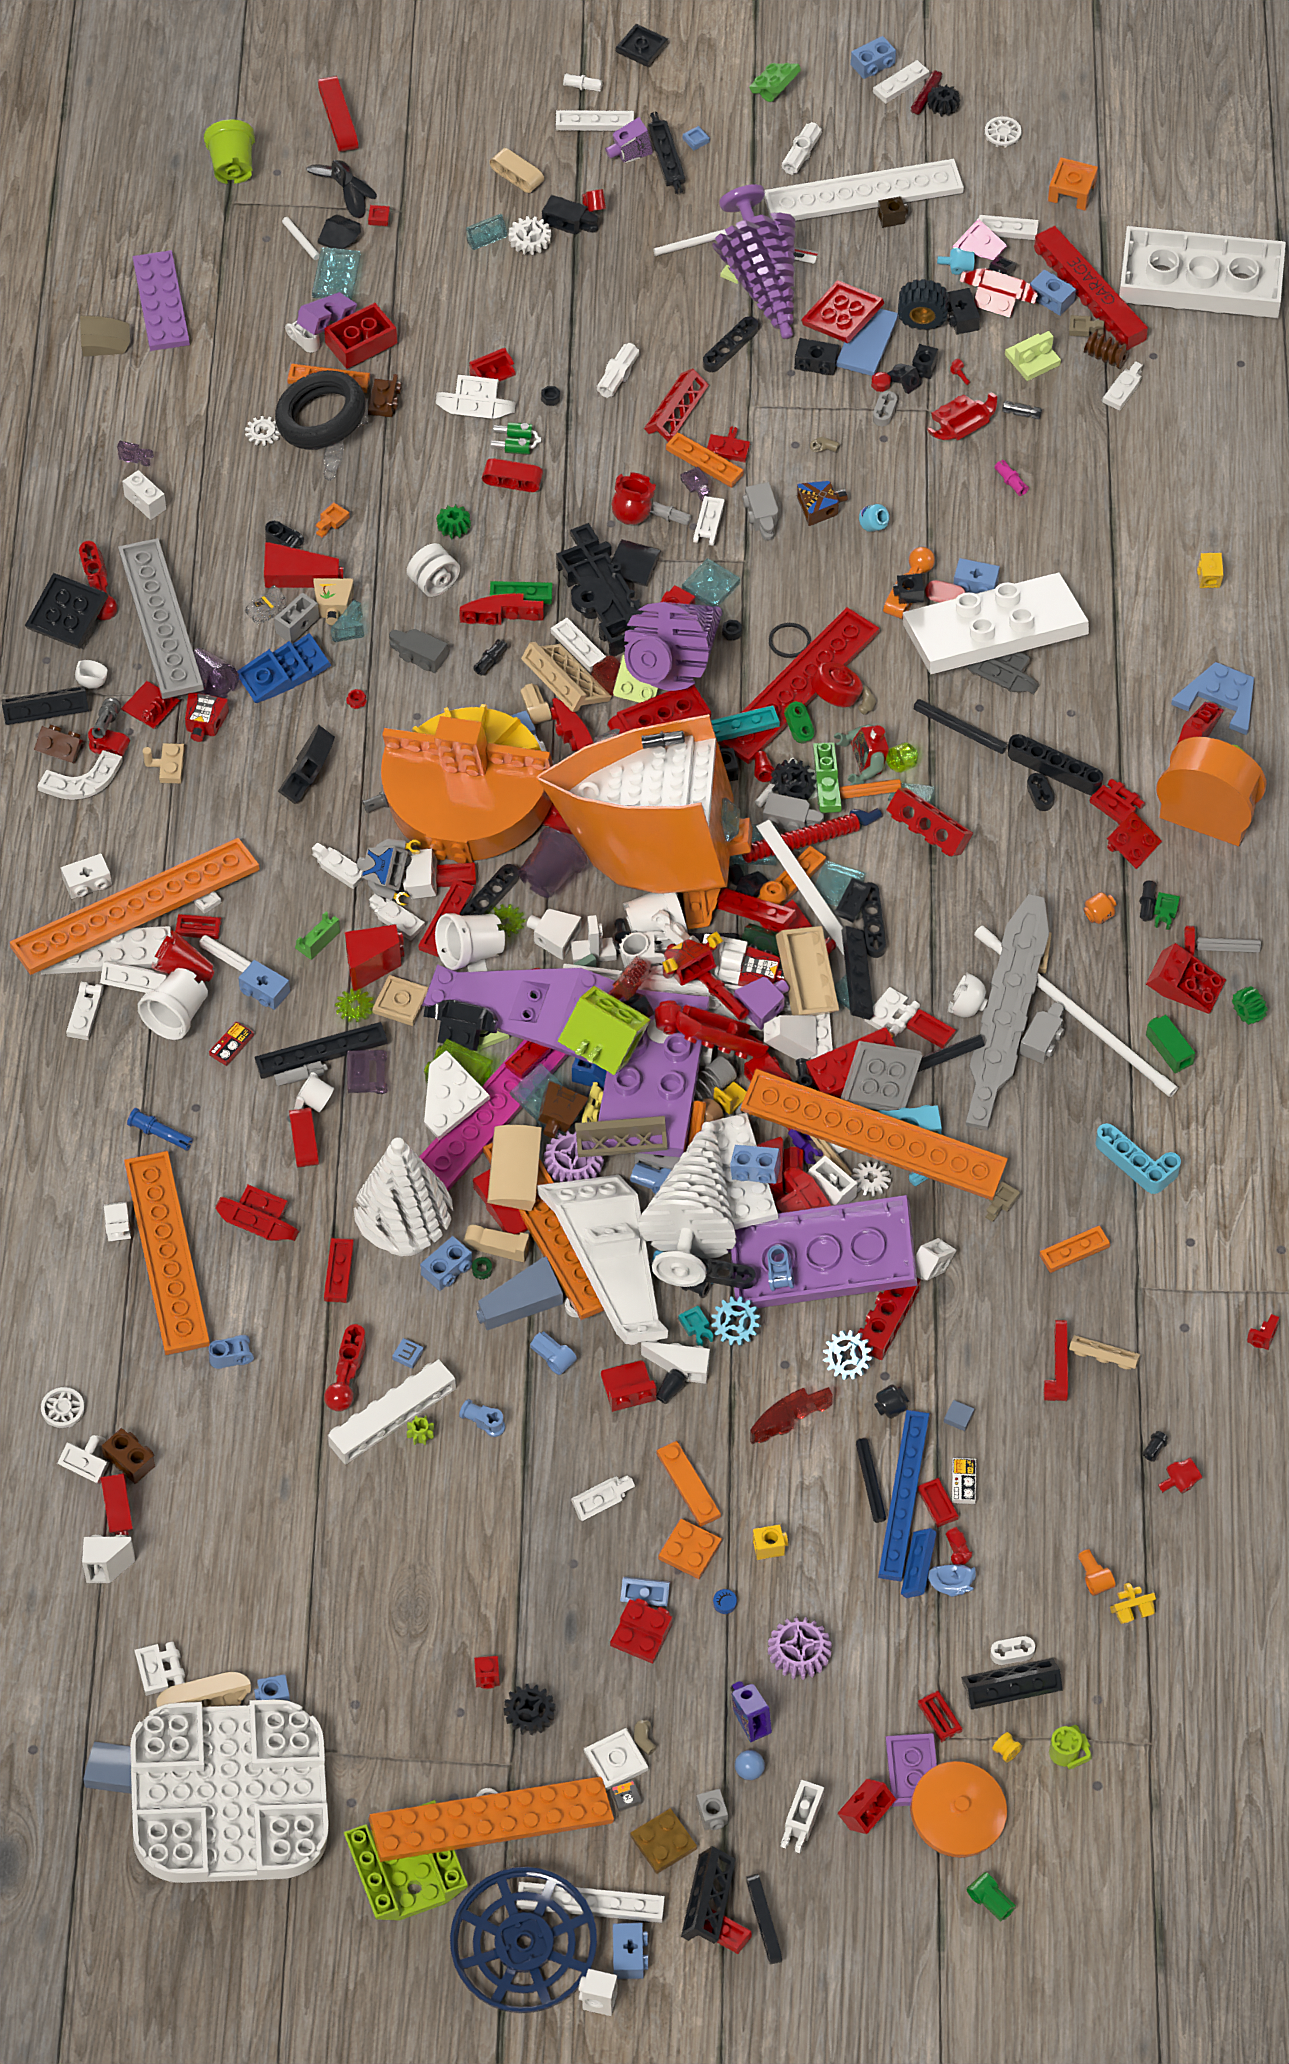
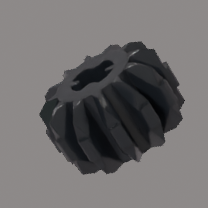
[927,84,960,116]

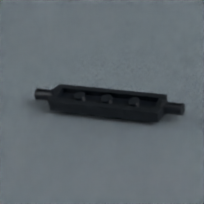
[648,111,685,194]

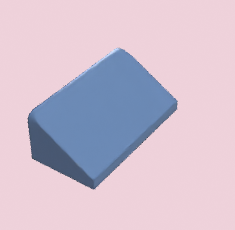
[620,1577,670,1607]

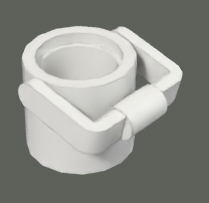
[294,1072,334,1112]

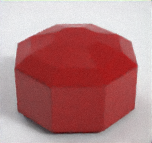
[871,372,891,392]

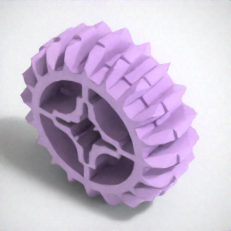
[544,1130,604,1182]
[768,1616,832,1680]

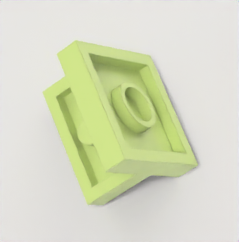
[1005,331,1061,381]

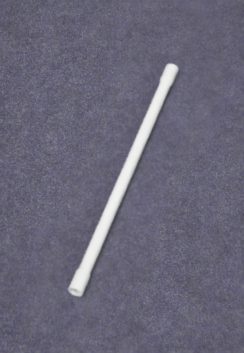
[974,925,1178,1097]

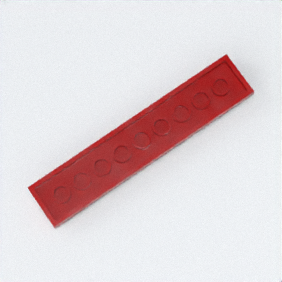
[718,607,880,764]

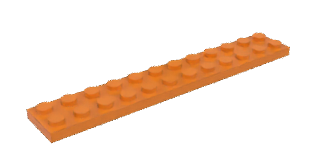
[10,838,260,975]
[740,1069,1008,1200]

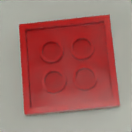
[801,280,885,343]

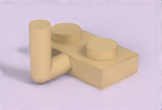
[143,743,185,783]

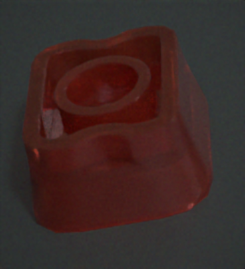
[591,656,620,696]

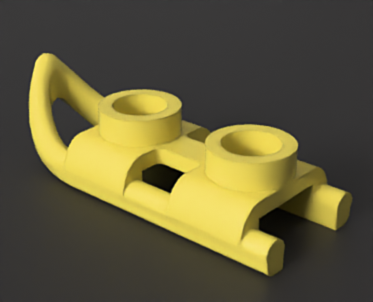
[582,1082,603,1123]

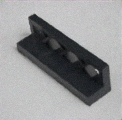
[1,686,89,725]
[961,1658,1063,1710]
[681,1846,736,1944]

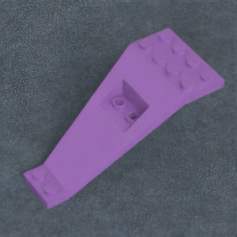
[422,965,622,1064]

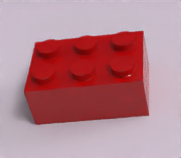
[324,303,397,369]

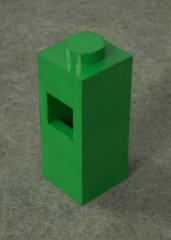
[1146,1014,1195,1074]

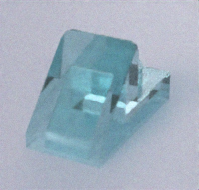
[331,600,364,642]

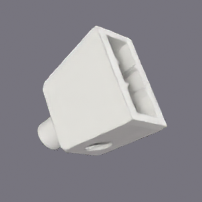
[527,909,581,960]

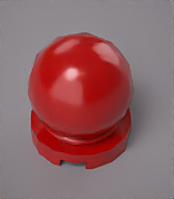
[611,472,656,525]

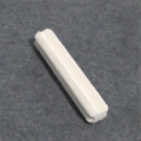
[199,935,251,972]

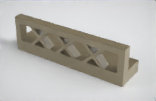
[575,1116,668,1158]

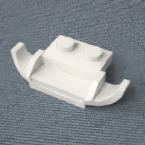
[435,375,516,419]

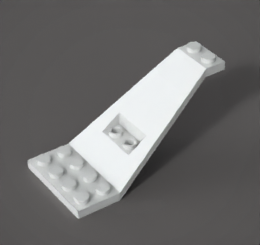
[537,1175,668,1345]

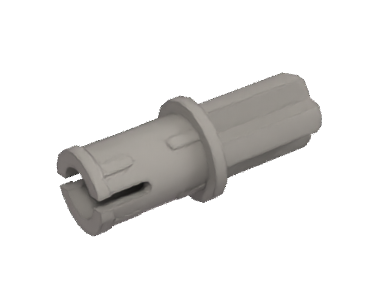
[650,501,691,525]

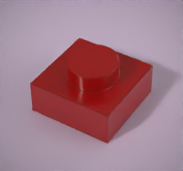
[368,205,390,226]

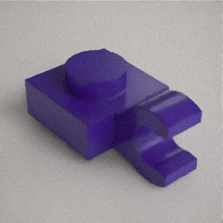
[788,1129,823,1164]

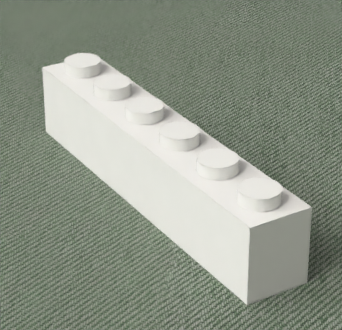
[328,1359,456,1465]

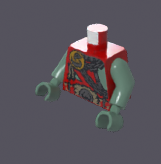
[834,724,889,785]

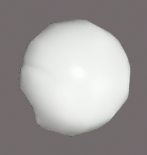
[75,660,107,689]

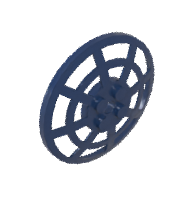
[450,1867,597,2013]

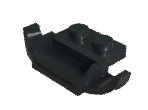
[423,999,498,1051]

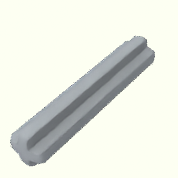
[1196,937,1261,952]

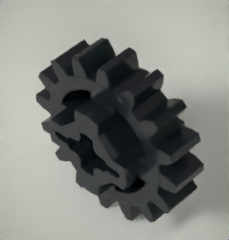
[770,759,817,800]
[504,1684,555,1736]

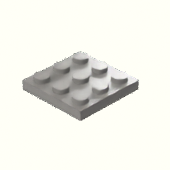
[841,1041,923,1111]

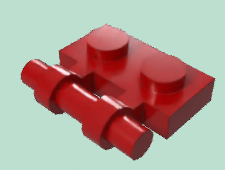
[1089,779,1145,824]

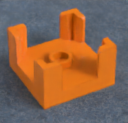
[1048,157,1098,211]

